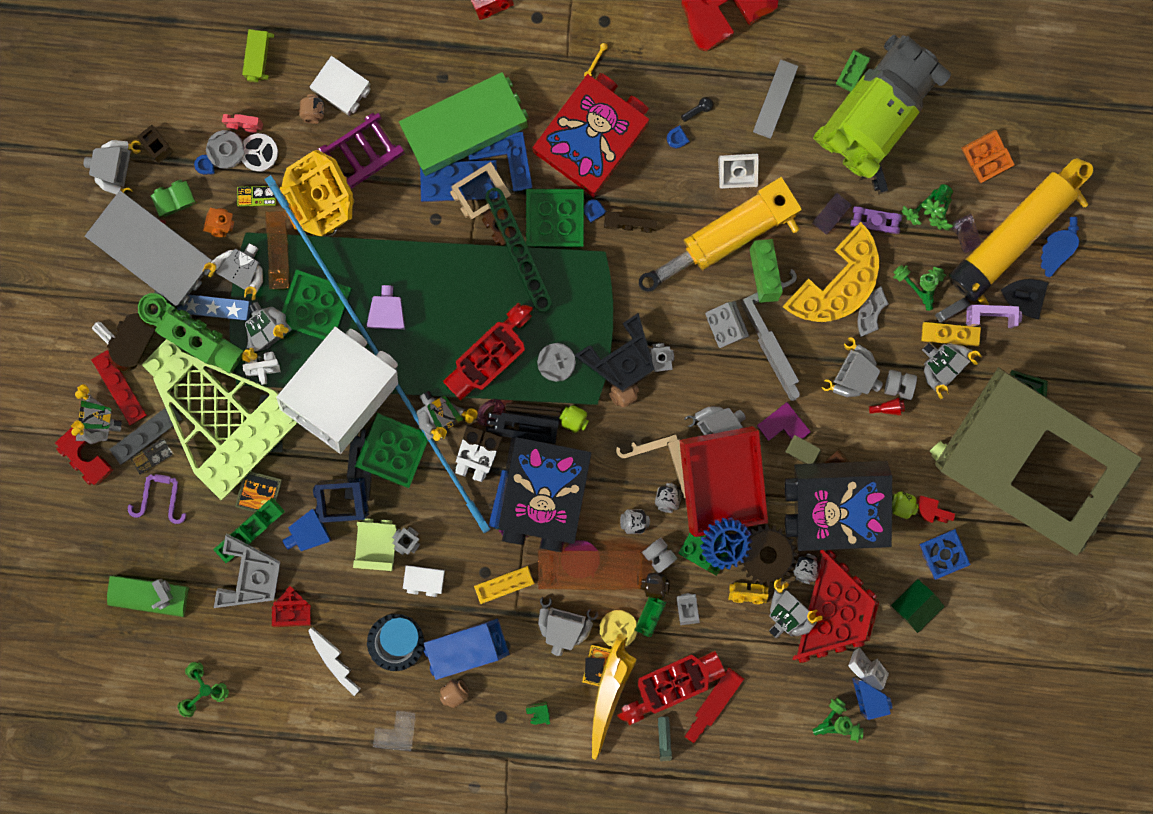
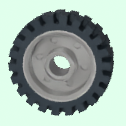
[367,614,424,671]

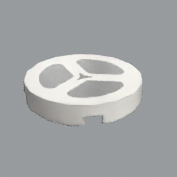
[241,133,278,172]

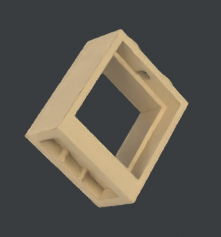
[450,162,511,219]

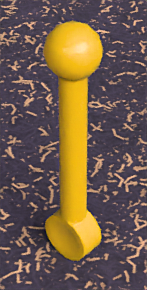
[584,43,608,77]

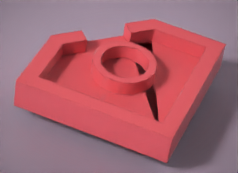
[222,114,263,133]

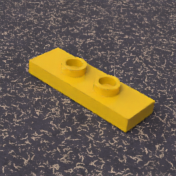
[921,322,981,347]
[474,566,535,604]

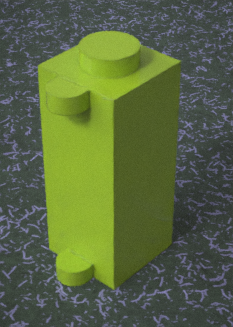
[242,29,274,82]

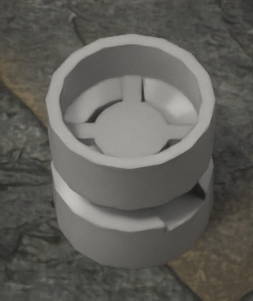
[884,370,917,400]
[642,537,678,573]

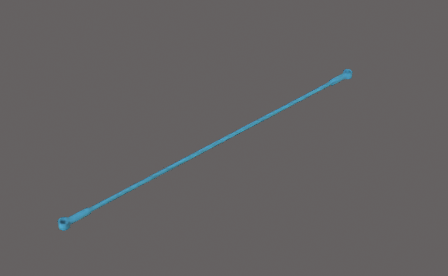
[265,175,491,533]

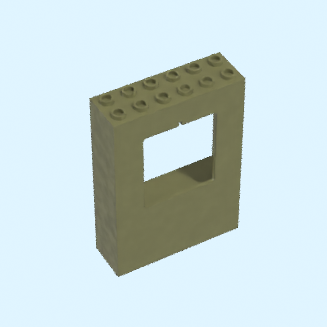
[935,367,1142,556]

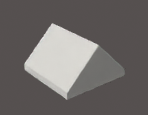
[718,154,758,188]

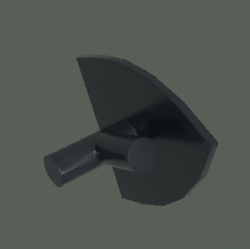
[1001,279,1048,320]

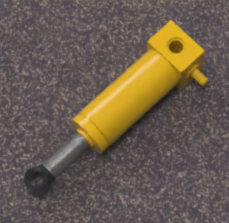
[639,177,802,293]

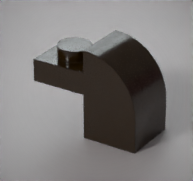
[137,125,174,163]

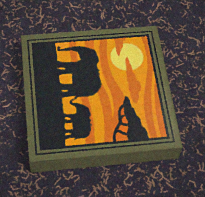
[235,472,282,512]

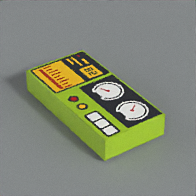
[237,186,276,207]

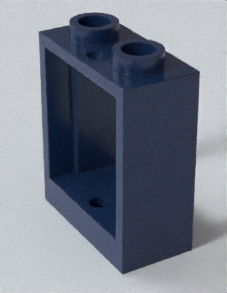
[313,477,369,523]

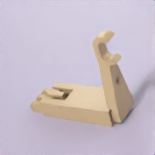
[616,435,685,498]

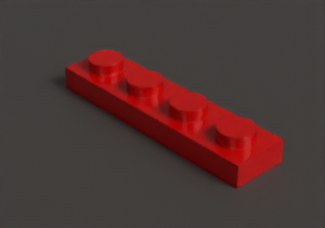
[91,350,147,425]

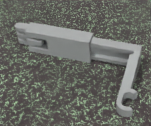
[741,269,800,401]

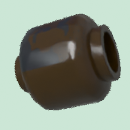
[641,573,670,599]

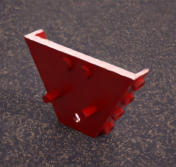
[793,550,879,663]

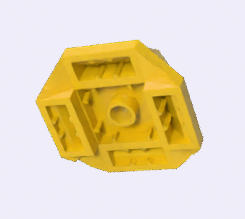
[280,150,354,236]

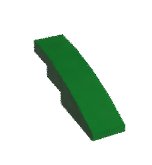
[213,497,285,563]

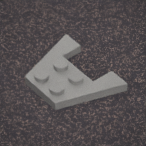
[214,533,281,608]

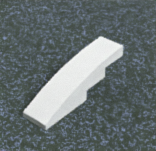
[308,627,361,696]

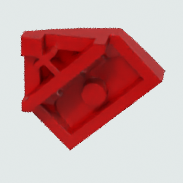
[272,586,311,627]

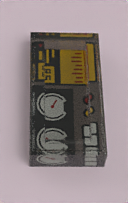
[130,438,174,475]

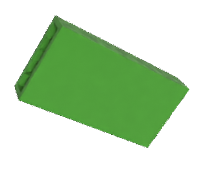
[399,72,529,176]

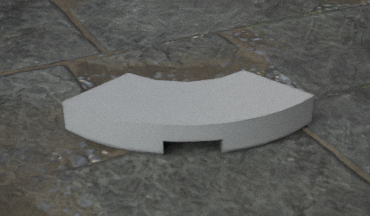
[857,287,889,337]

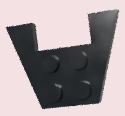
[575,313,655,392]

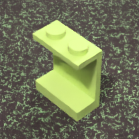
[353,518,397,571]

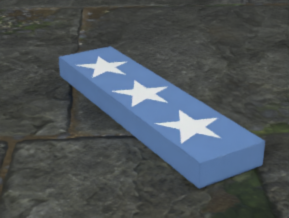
[177,295,252,321]

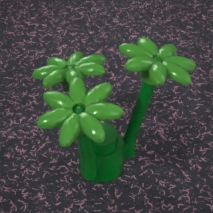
[902,184,953,231]

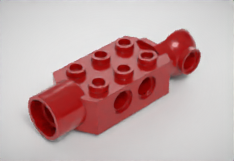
[443,302,533,400]
[617,651,726,725]

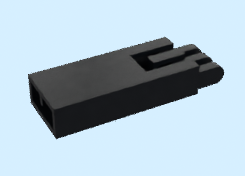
[486,410,559,444]
[345,429,372,501]

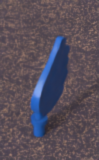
[1041,217,1079,277]

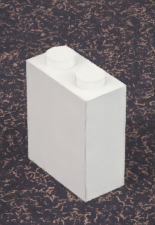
[310,56,371,116]

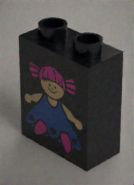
[494,437,591,553]
[785,461,892,551]

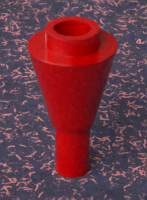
[869,397,905,416]

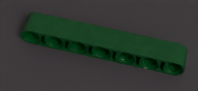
[485,188,551,311]

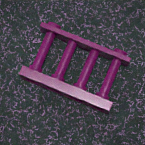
[317,113,405,189]

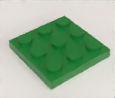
[526,189,584,247]
[282,270,352,340]
[355,413,428,488]

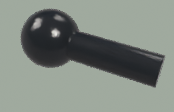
[681,97,714,122]

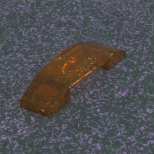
[265,211,289,289]

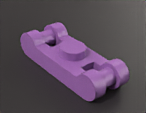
[850,207,902,234]

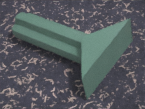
[658,716,672,761]

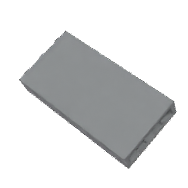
[85,191,212,307]

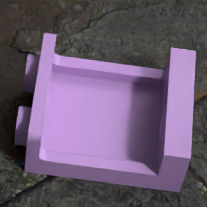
[966,305,1022,328]

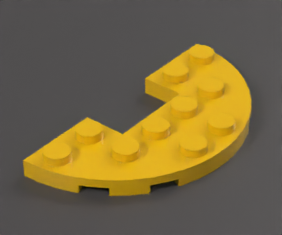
[782,222,879,322]

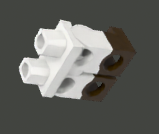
[456,425,503,482]

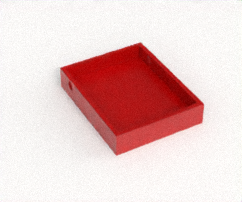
[679,426,768,537]

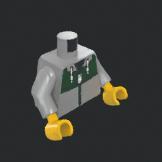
[242,302,292,363]
[922,342,982,399]
[769,578,822,639]

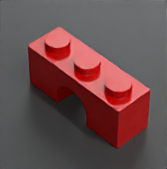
[55,427,114,485]

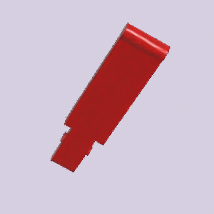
[684,667,744,743]

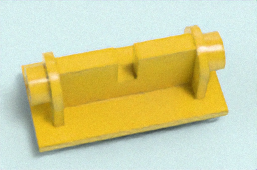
[728,582,768,605]

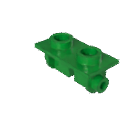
[634,598,666,637]

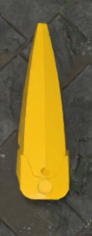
[592,634,637,760]

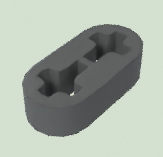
[935,297,971,323]

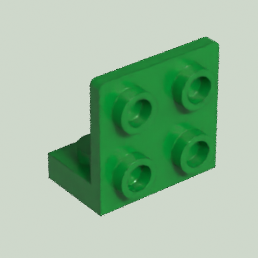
[678,533,728,576]

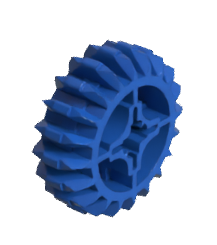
[700,518,752,570]

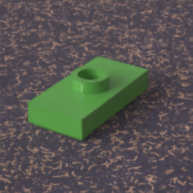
[836,50,871,92]

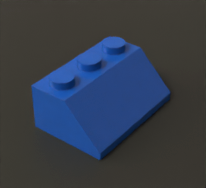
[852,677,893,720]

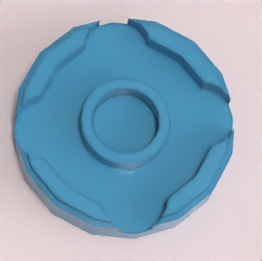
[380,617,419,656]

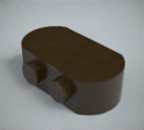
[107,313,154,371]

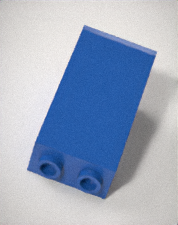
[424,618,510,680]

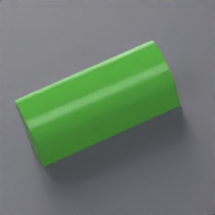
[107,575,189,617]

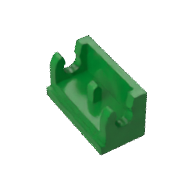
[526,702,551,725]

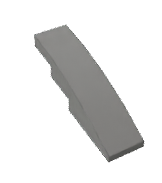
[753,59,798,139]

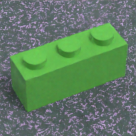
[750,239,783,303]

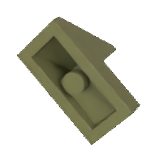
[785,435,822,464]

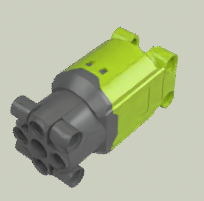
[813,35,951,178]

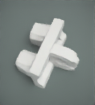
[243,352,281,385]

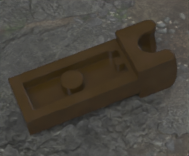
[604,212,657,233]

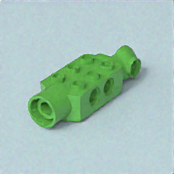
[138,293,244,374]

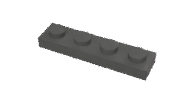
[109,404,183,465]

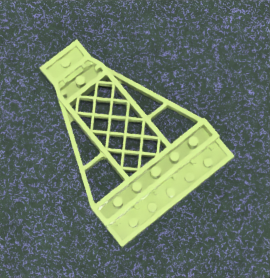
[142,339,297,500]

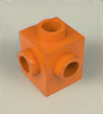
[203,207,234,237]

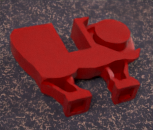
[681,0,779,52]

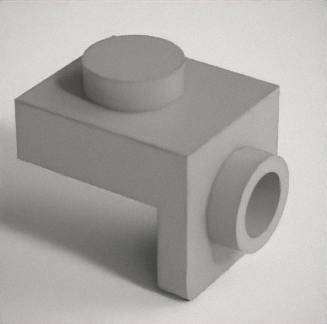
[152,579,173,610]
[677,593,699,625]

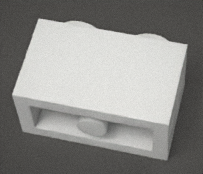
[403,565,445,597]

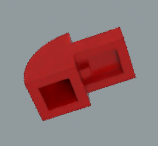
[916,495,955,523]

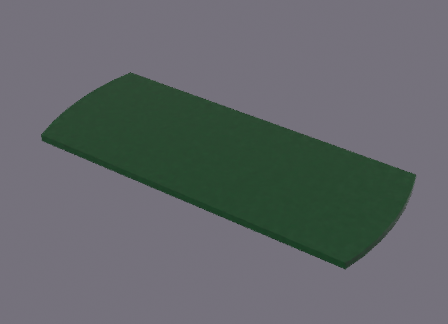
[229,232,613,405]

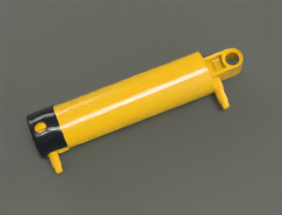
[948,158,1093,305]

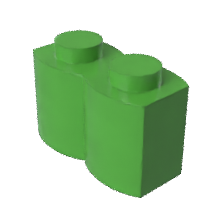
[151,180,196,218]

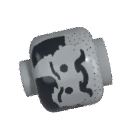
[655,483,682,513]
[620,509,650,534]
[793,554,821,584]

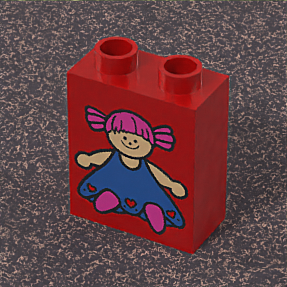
[532,73,650,198]

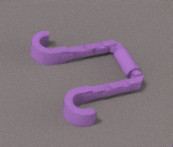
[128,474,187,524]

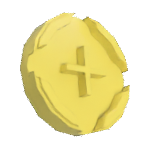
[600,610,637,647]

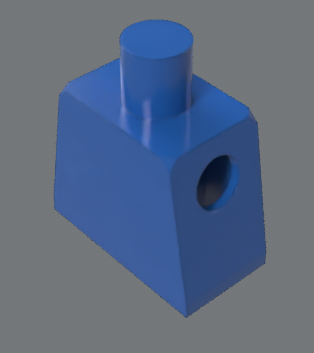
[283,509,332,551]

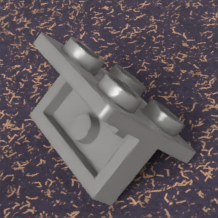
[705,301,749,348]

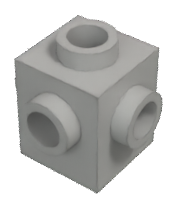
[649,343,674,372]
[392,527,420,555]

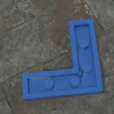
[469,132,532,192]

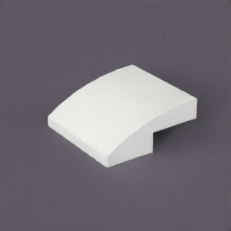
[848,648,889,690]

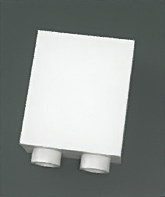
[276,327,398,454]

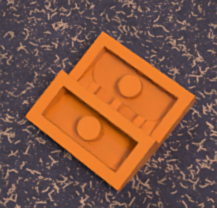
[961,130,1014,183]

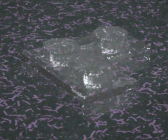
[373,710,416,752]

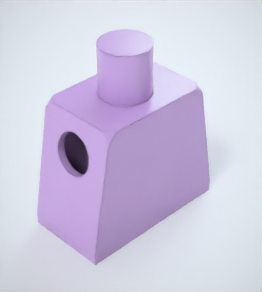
[367,285,405,329]

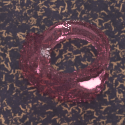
[475,399,504,426]

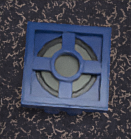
[919,529,971,580]

